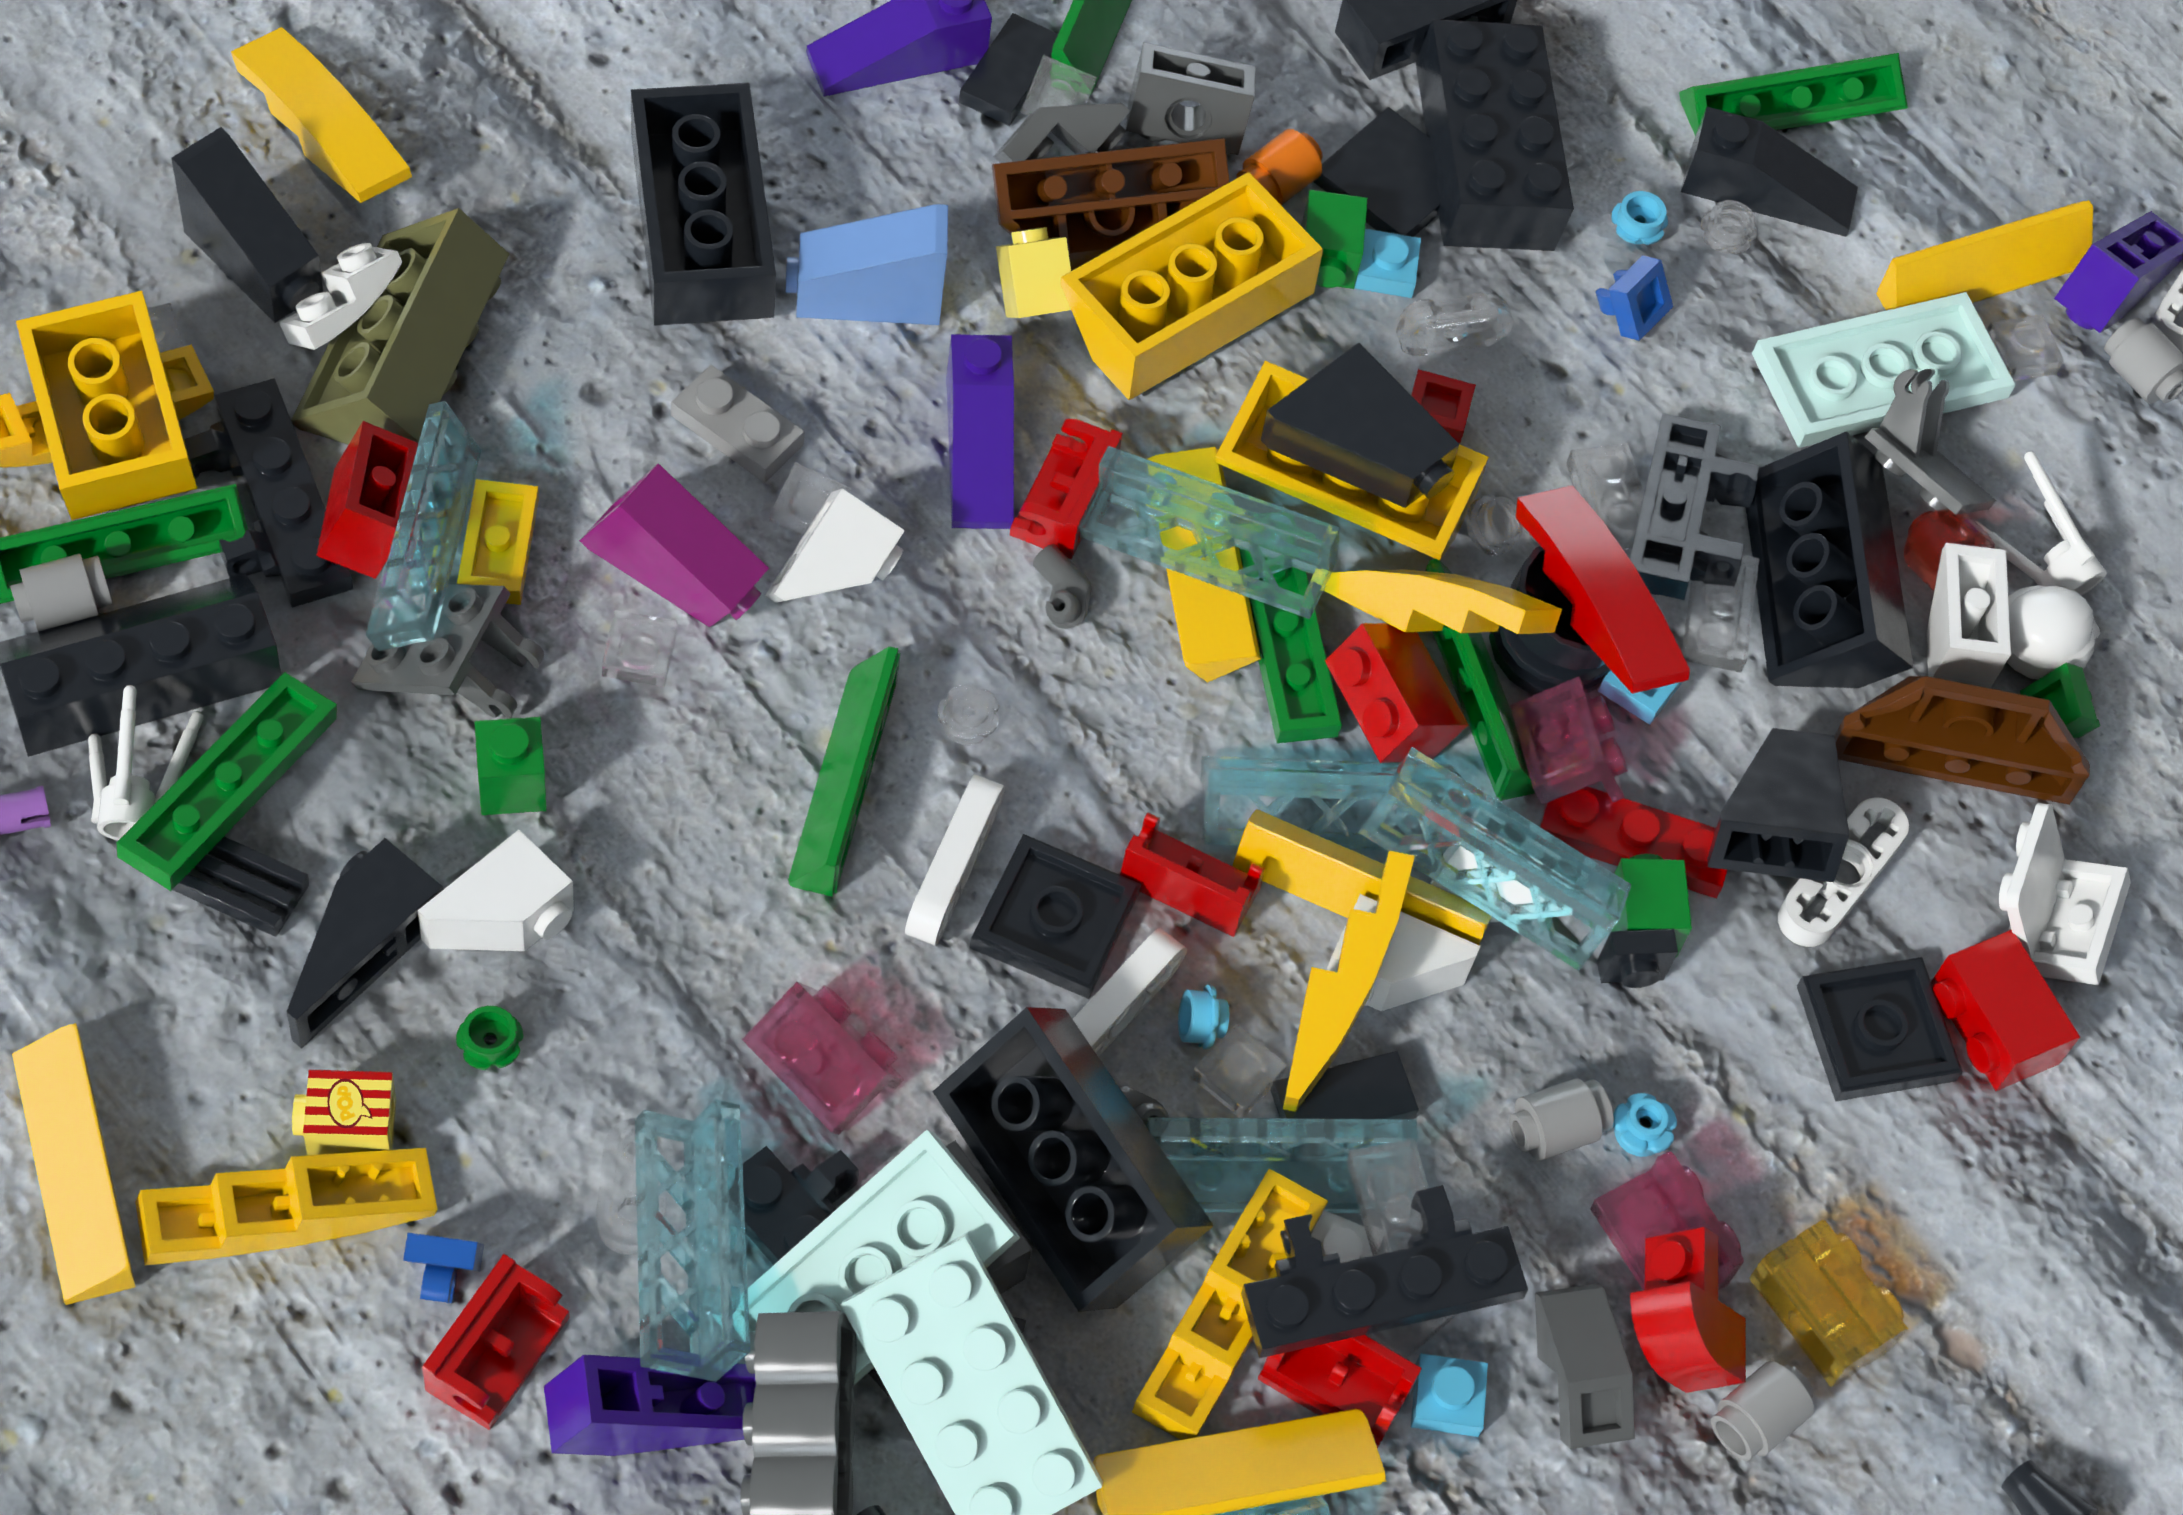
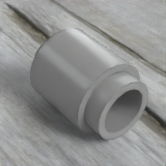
[2104,317,2183,404]
[10,554,113,632]
[1509,1078,1614,1161]
[1711,1361,1814,1461]

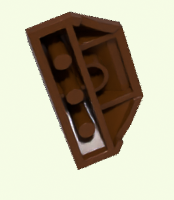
[992,138,1230,271]
[1834,676,2090,805]

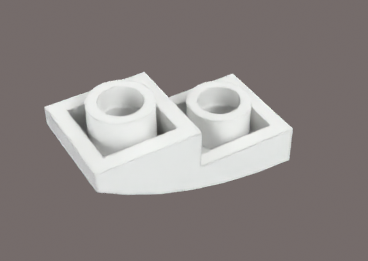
[279,243,402,350]

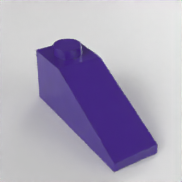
[806,0,992,97]
[2054,211,2183,333]
[946,334,1014,529]
[544,1355,756,1456]

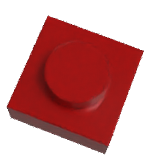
[1411,369,1476,444]

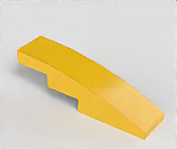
[231,27,412,203]
[1312,569,1562,634]
[1283,850,1415,1112]
[135,1148,438,1266]
[1132,1168,1328,1440]

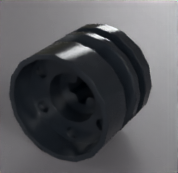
[1489,546,1610,701]

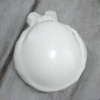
[2007,585,2100,680]

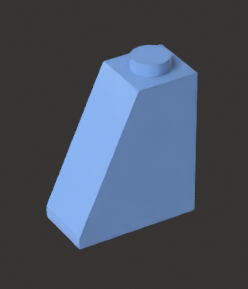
[785,204,948,325]

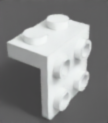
[1999,803,2131,985]

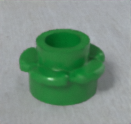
[456,1006,524,1070]

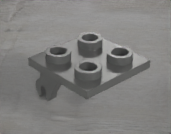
[1864,369,1997,515]
[351,582,544,719]

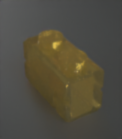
[1749,1219,1908,1387]

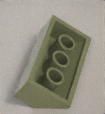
[291,208,509,445]

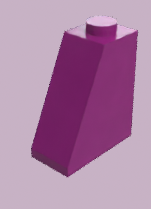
[579,463,769,627]

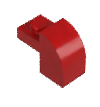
[1630,1227,1746,1393]

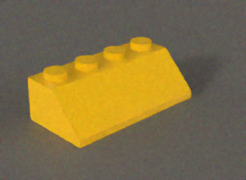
[1061,172,1323,400]
[1214,360,1489,560]

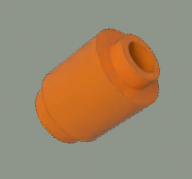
[1236,129,1323,206]

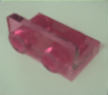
[1510,676,1628,805]
[742,982,904,1135]
[1590,1151,1744,1290]

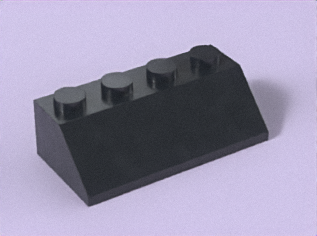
[1746,431,1914,688]
[0,574,281,757]

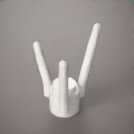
[1969,451,2107,596]
[88,685,204,840]

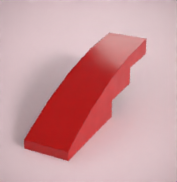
[1516,485,1690,694]

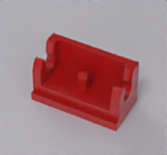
[1009,419,1123,560]
[1120,812,1265,937]
[422,1254,570,1430]
[1258,1335,1422,1449]

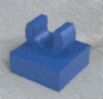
[1595,255,1674,341]
[403,1233,484,1303]

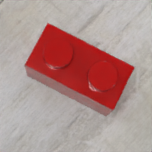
[316,421,422,579]
[1325,623,1469,763]
[1931,930,2080,1091]

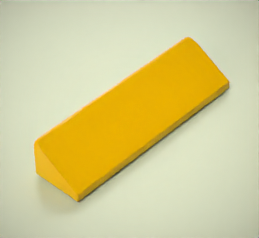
[1876,200,2093,310]
[1146,447,1261,683]
[1232,809,1493,945]
[12,1023,136,1305]
[1093,1409,1386,1515]

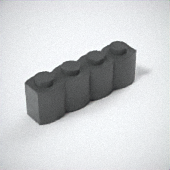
[740,1311,857,1515]

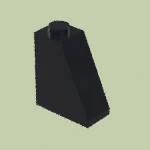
[171,127,323,323]
[1261,343,1459,508]
[1707,728,1850,882]

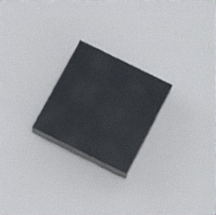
[1313,107,1440,237]
[970,834,1142,999]
[1797,957,1963,1102]

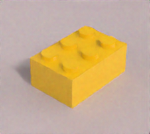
[16,290,197,520]

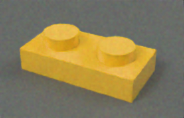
[457,479,539,605]

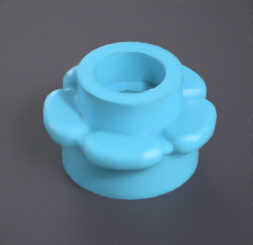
[1611,191,1668,245]
[1178,985,1230,1050]
[1613,1093,1677,1157]

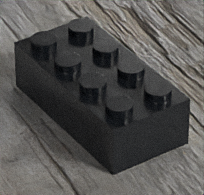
[1416,19,1574,251]
[631,83,776,326]
[932,1007,1214,1312]

